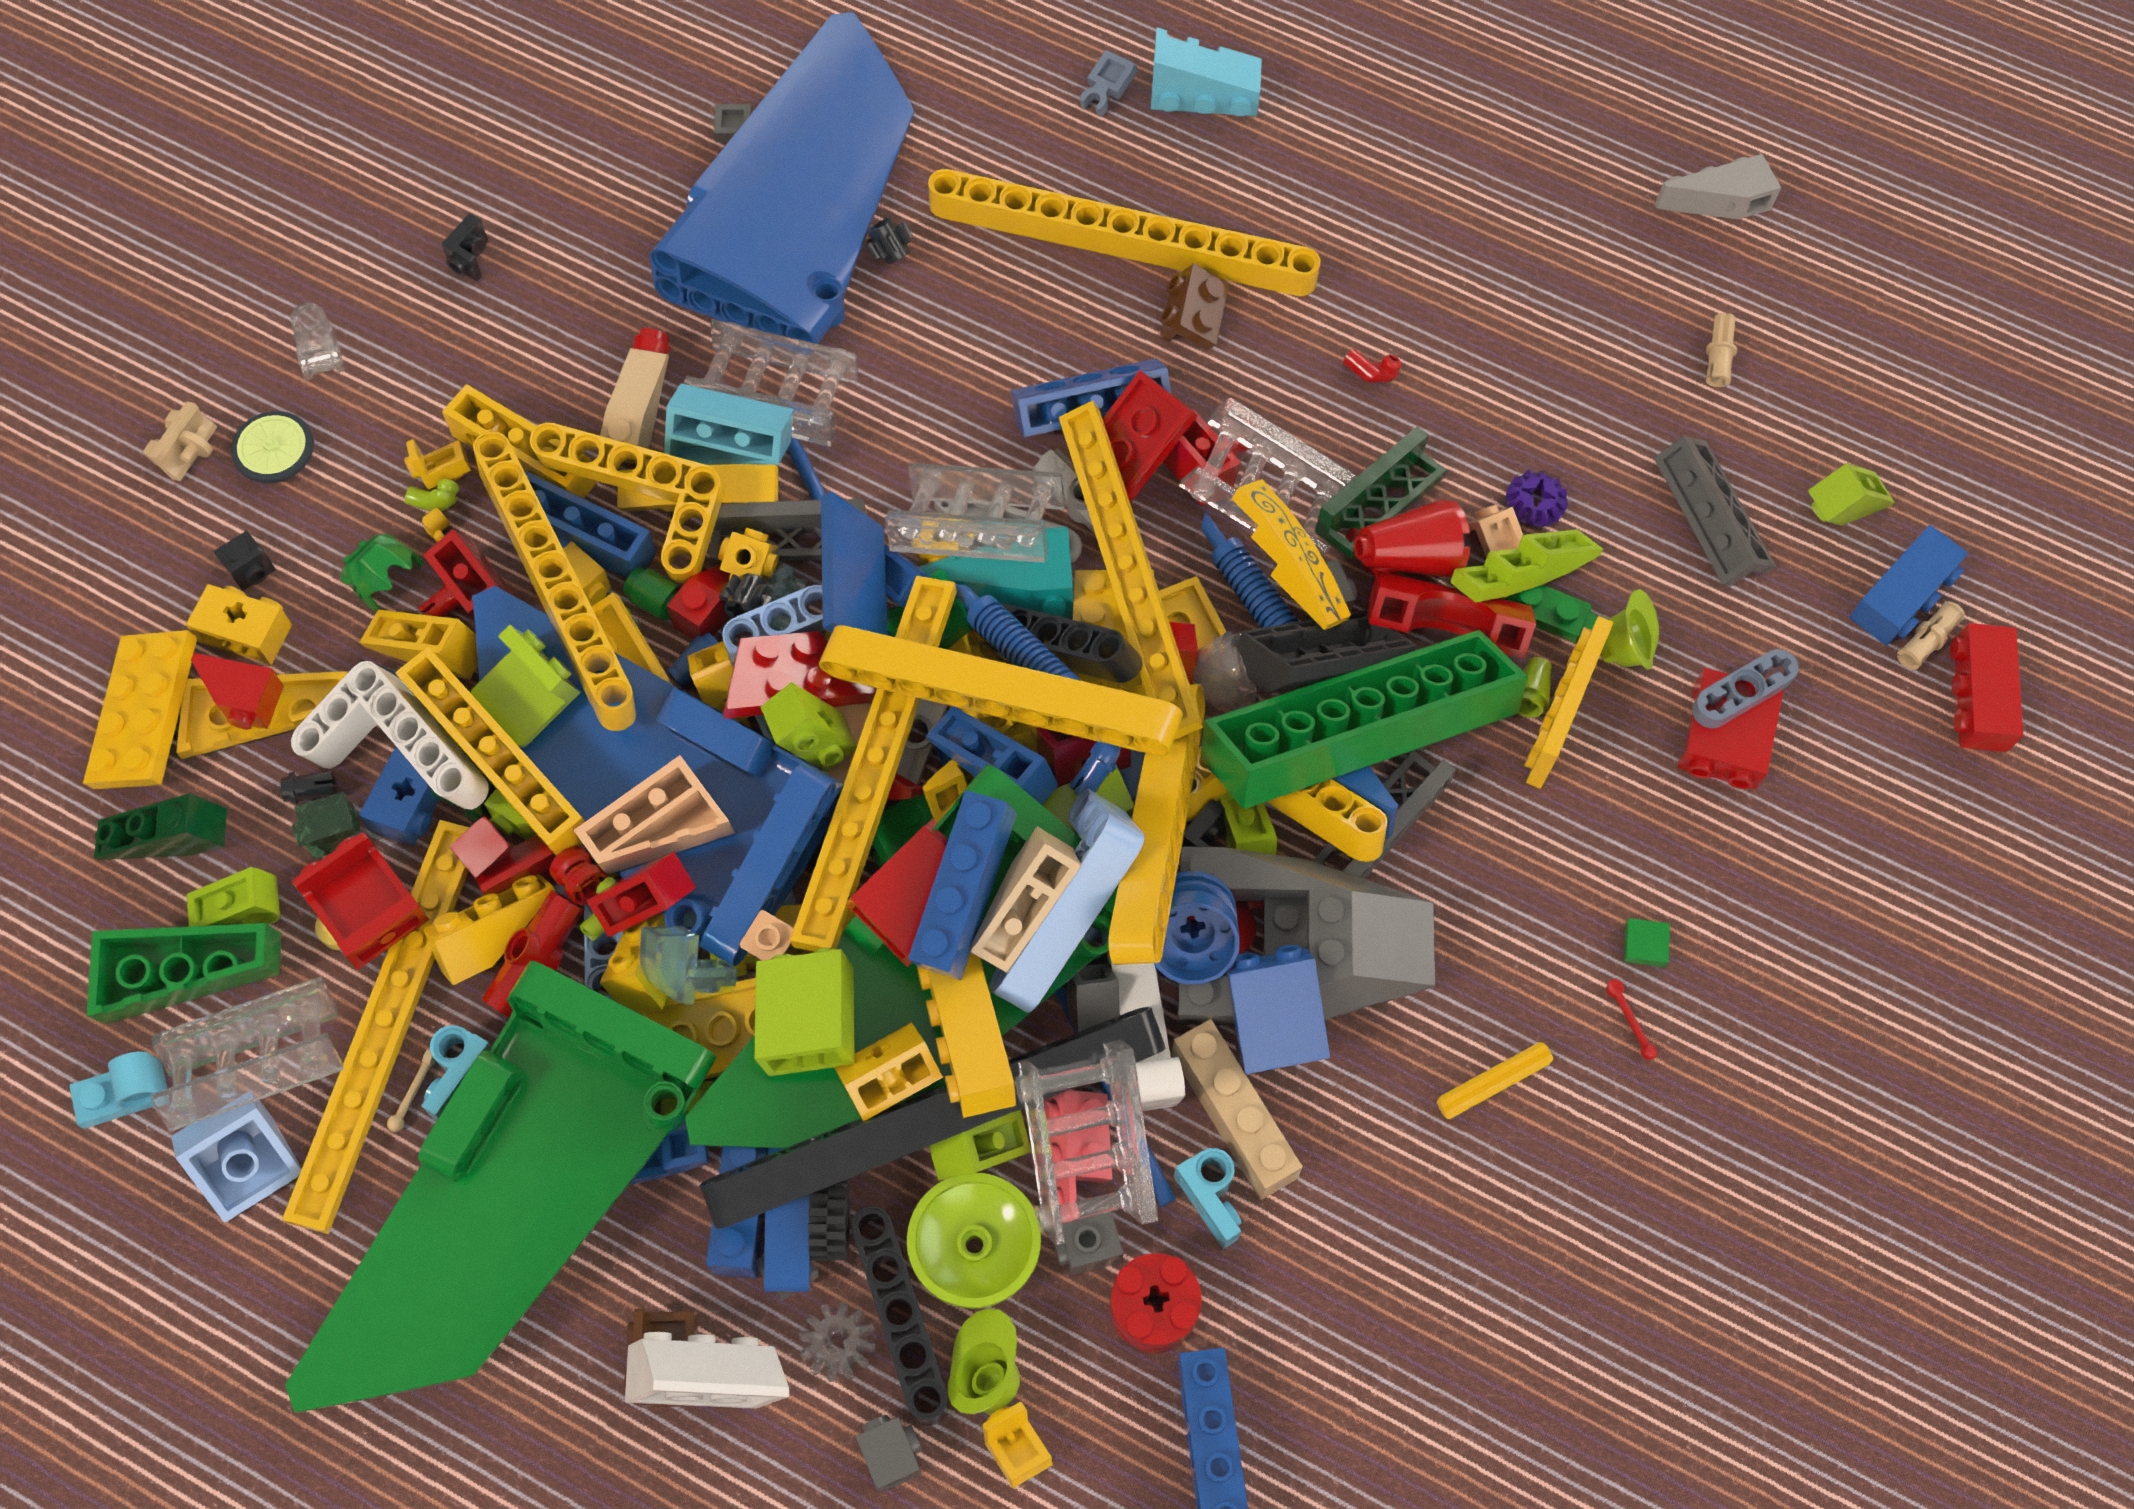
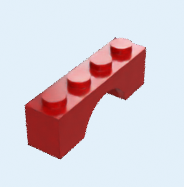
[1367,571,1536,659]

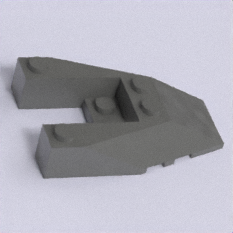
[1178,847,1435,1025]

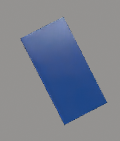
[821,491,888,636]

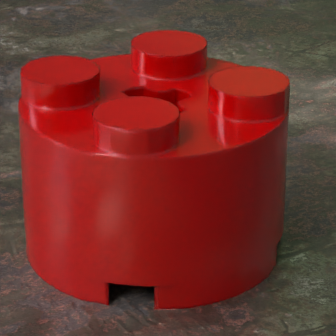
[1110,1253,1202,1353]

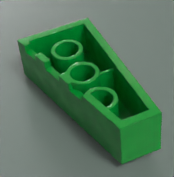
[87,923,282,1024]

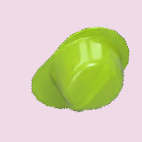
[1602,589,1659,670]
[948,1308,1020,1416]

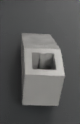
[1654,154,1781,219]

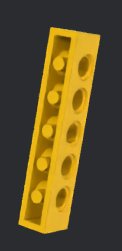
[395,646,585,856]

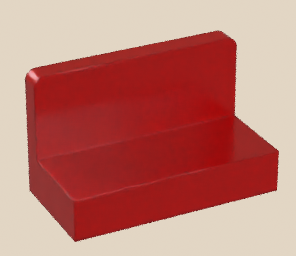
[476,834,556,895]

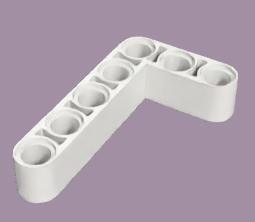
[291,661,489,809]
[1106,950,1185,1113]

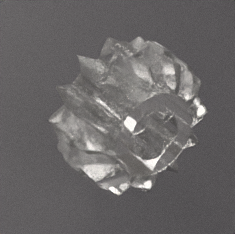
[799,1302,876,1382]

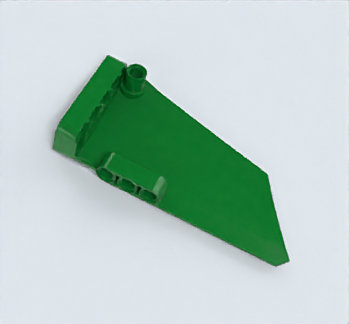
[685,764,1119,1148]
[285,961,717,1413]

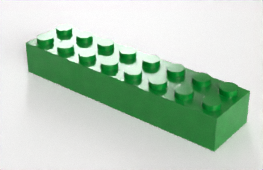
[1200,629,1527,809]

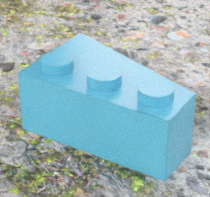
[1151,28,1262,116]
[664,383,794,465]

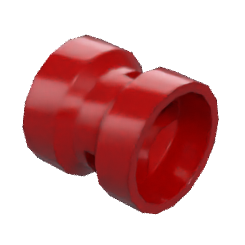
[549,846,608,905]

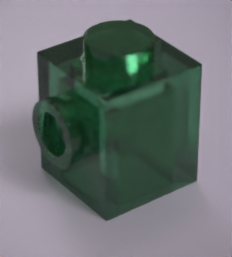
[292,792,361,858]

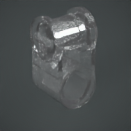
[291,303,345,380]

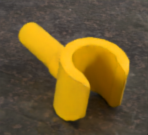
[422,508,450,542]

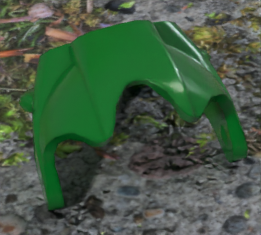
[340,533,424,612]

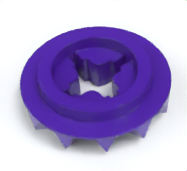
[1506,469,1568,527]

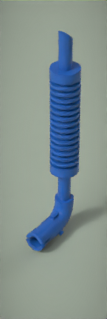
[1201,510,1299,628]
[955,584,1121,795]

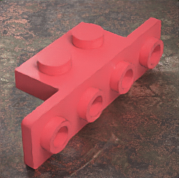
[1039,1089,1112,1228]

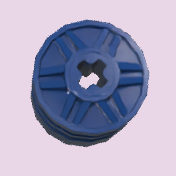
[1154,871,1239,984]

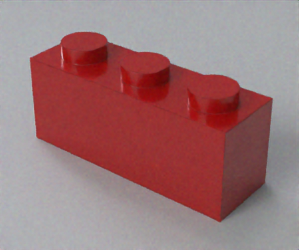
[1950,623,2023,752]

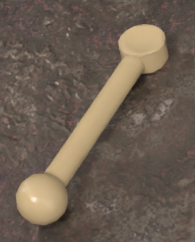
[387,1048,436,1132]

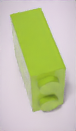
[754,948,855,1076]

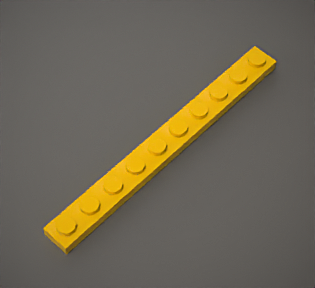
[1059,401,1203,740]
[790,576,957,952]
[282,820,470,1235]

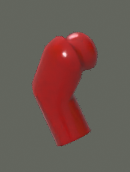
[1343,349,1402,383]

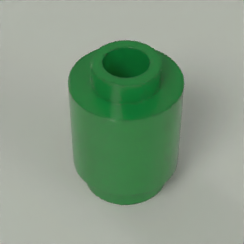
[623,567,682,621]

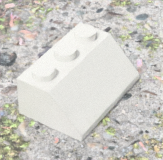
[625,1332,789,1409]

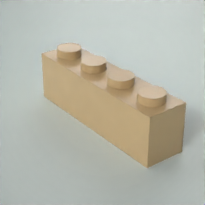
[1171,1019,1303,1200]

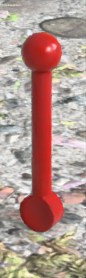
[1606,979,1658,1060]

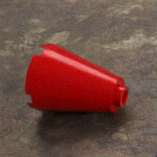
[1354,499,1470,578]

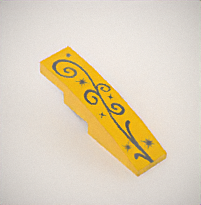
[1232,479,1351,630]

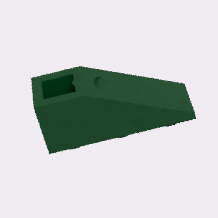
[94,793,227,860]

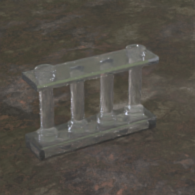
[683,319,859,447]
[1179,397,1357,556]
[885,463,1065,563]
[151,976,344,1132]
[1015,1040,1158,1245]

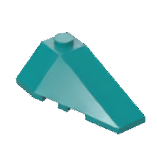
[919,526,1073,619]

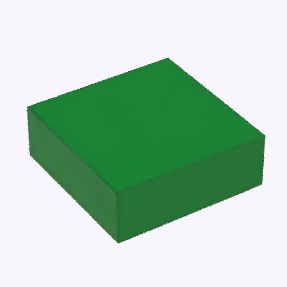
[1623,918,1670,967]

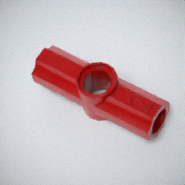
[482,890,585,1017]

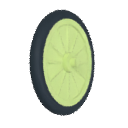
[231,411,314,483]

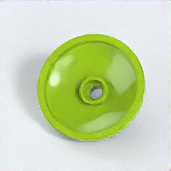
[907,1173,1041,1309]

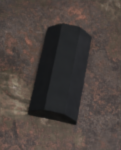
[1239,610,1417,694]

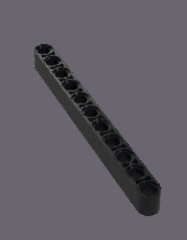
[699,1006,1166,1229]

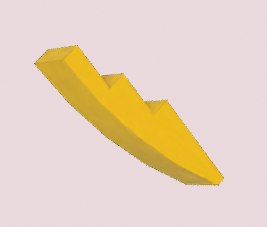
[617,464,778,512]

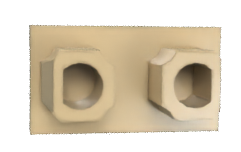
[143,401,217,481]

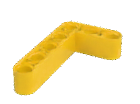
[530,423,724,584]
[1186,746,1387,862]

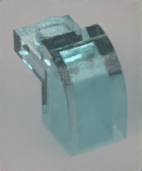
[640,926,737,1004]

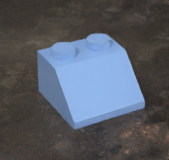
[171,1088,302,1223]

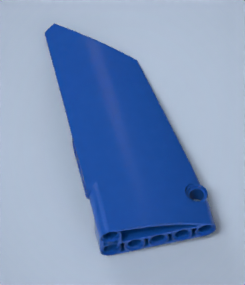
[650,12,914,352]
[472,586,844,967]

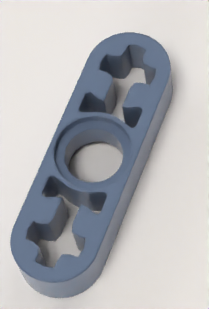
[1692,649,1799,728]

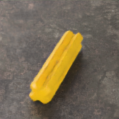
[1437,1042,1553,1119]

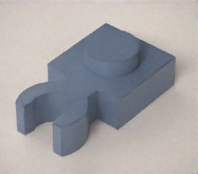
[1080,50,1137,117]

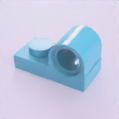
[421,1025,491,1120]
[69,1052,170,1129]
[1174,1148,1242,1250]

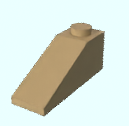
[600,348,669,464]
[970,826,1081,973]

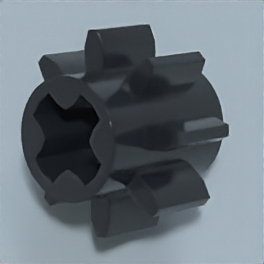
[865,217,913,264]
[719,573,773,619]

